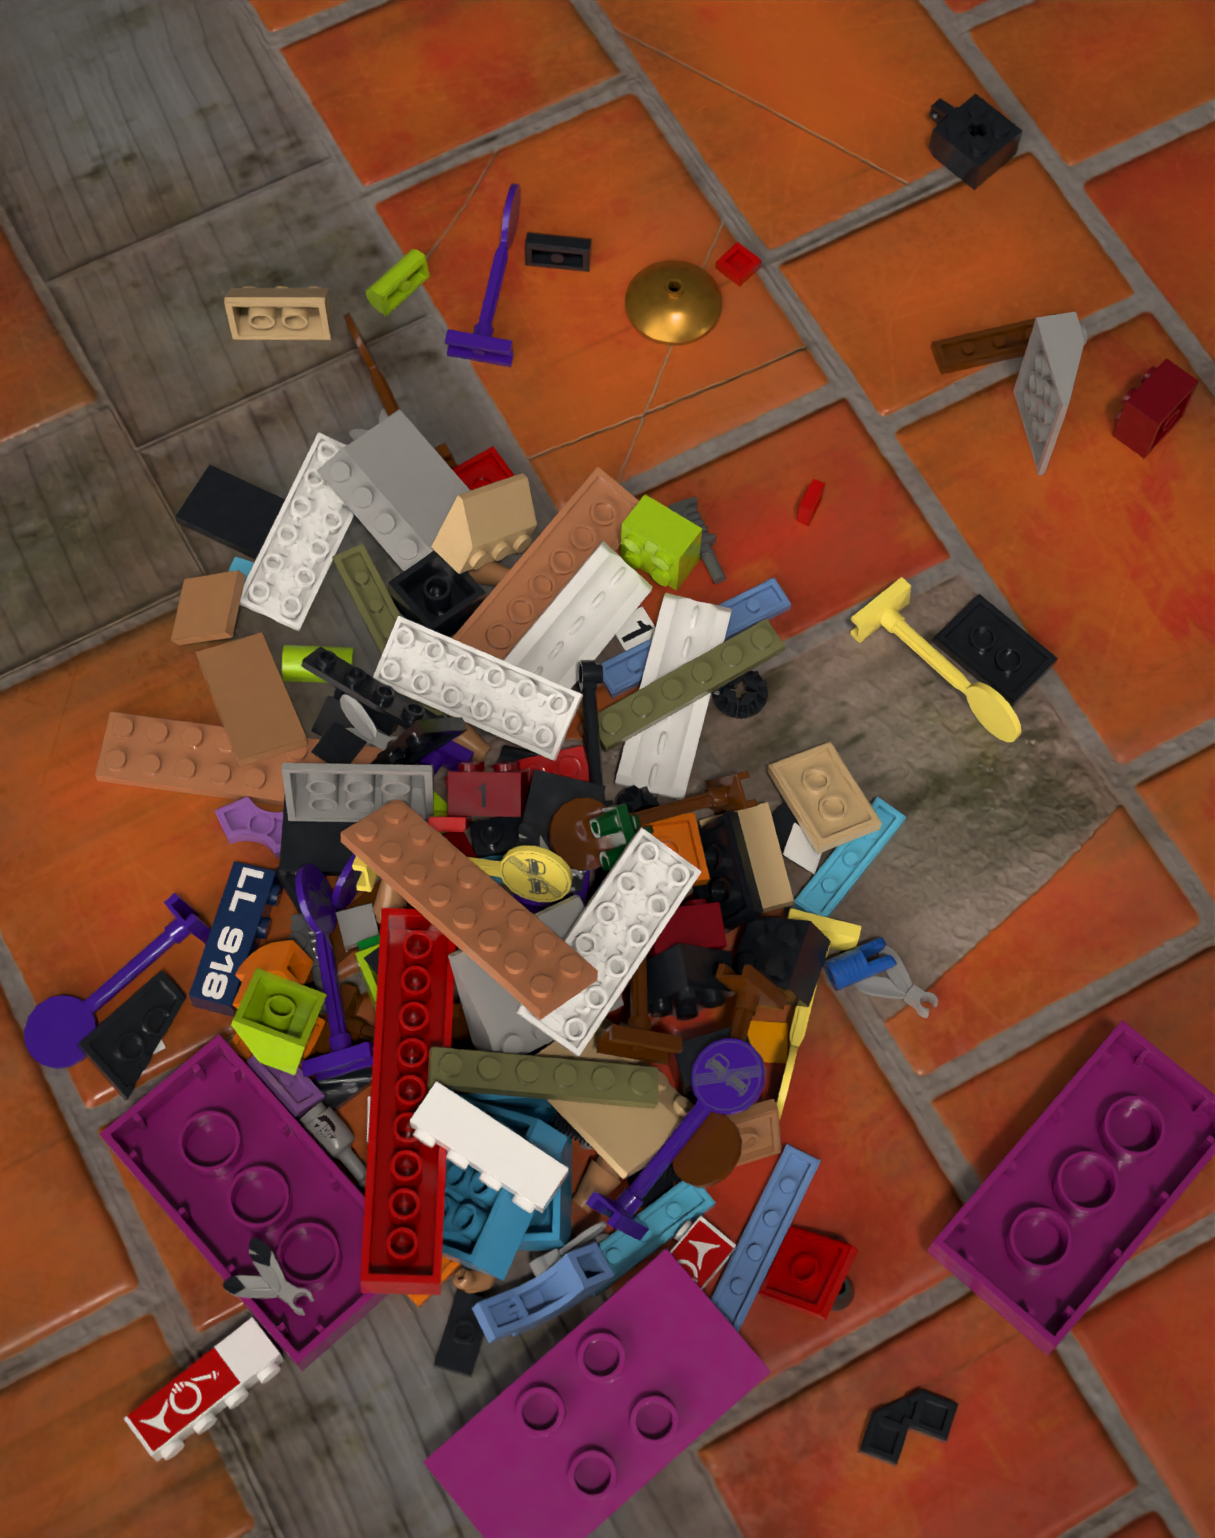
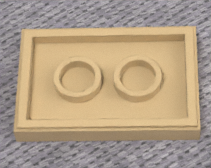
[767,741,882,854]
[699,802,795,913]

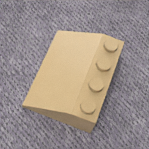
[535,1018,694,1179]

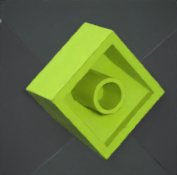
[231,968,327,1076]

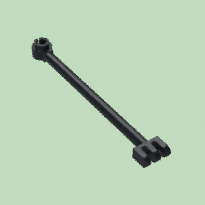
[578,660,609,888]

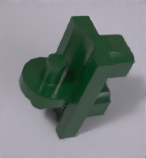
[589,803,654,871]

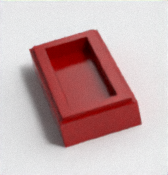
[428,811,472,832]

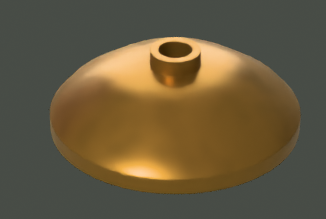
[625,260,722,346]

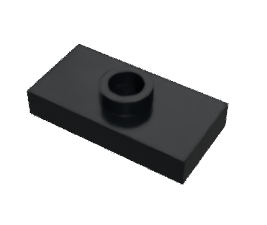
[434,1290,487,1378]

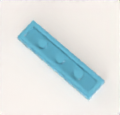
[793,796,906,918]
[593,1181,716,1298]

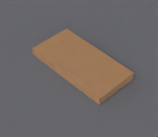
[196,632,308,767]

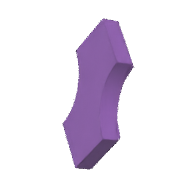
[215,797,283,858]

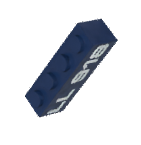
[189,861,283,1017]

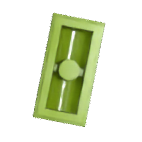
[365,249,430,317]
[282,645,356,683]

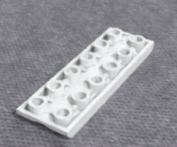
[240,432,355,631]
[502,541,653,689]
[615,593,732,800]
[373,616,583,761]
[516,828,702,1057]

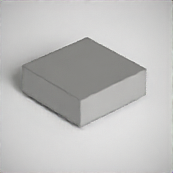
[336,903,379,950]

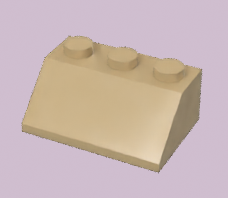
[224,286,332,340]
[431,473,537,574]

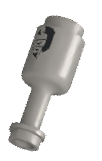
[298,1101,367,1194]

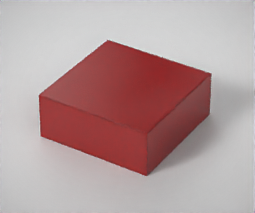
[716,242,762,287]
[797,478,825,527]

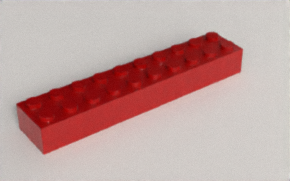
[360,908,456,1295]

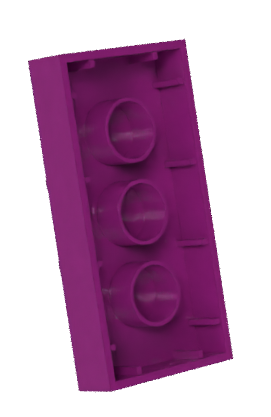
[927,1020,1215,1356]
[99,1034,389,1372]
[423,1249,771,1538]

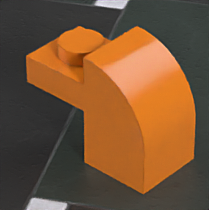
[233,940,314,1009]

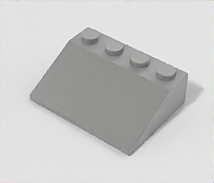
[1013,312,1087,476]
[317,409,470,571]
[282,763,434,823]
[448,895,624,1055]

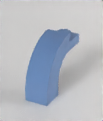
[472,1242,614,1343]

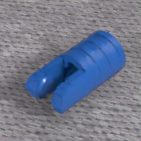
[824,937,897,991]

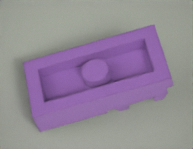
[246,1056,325,1120]

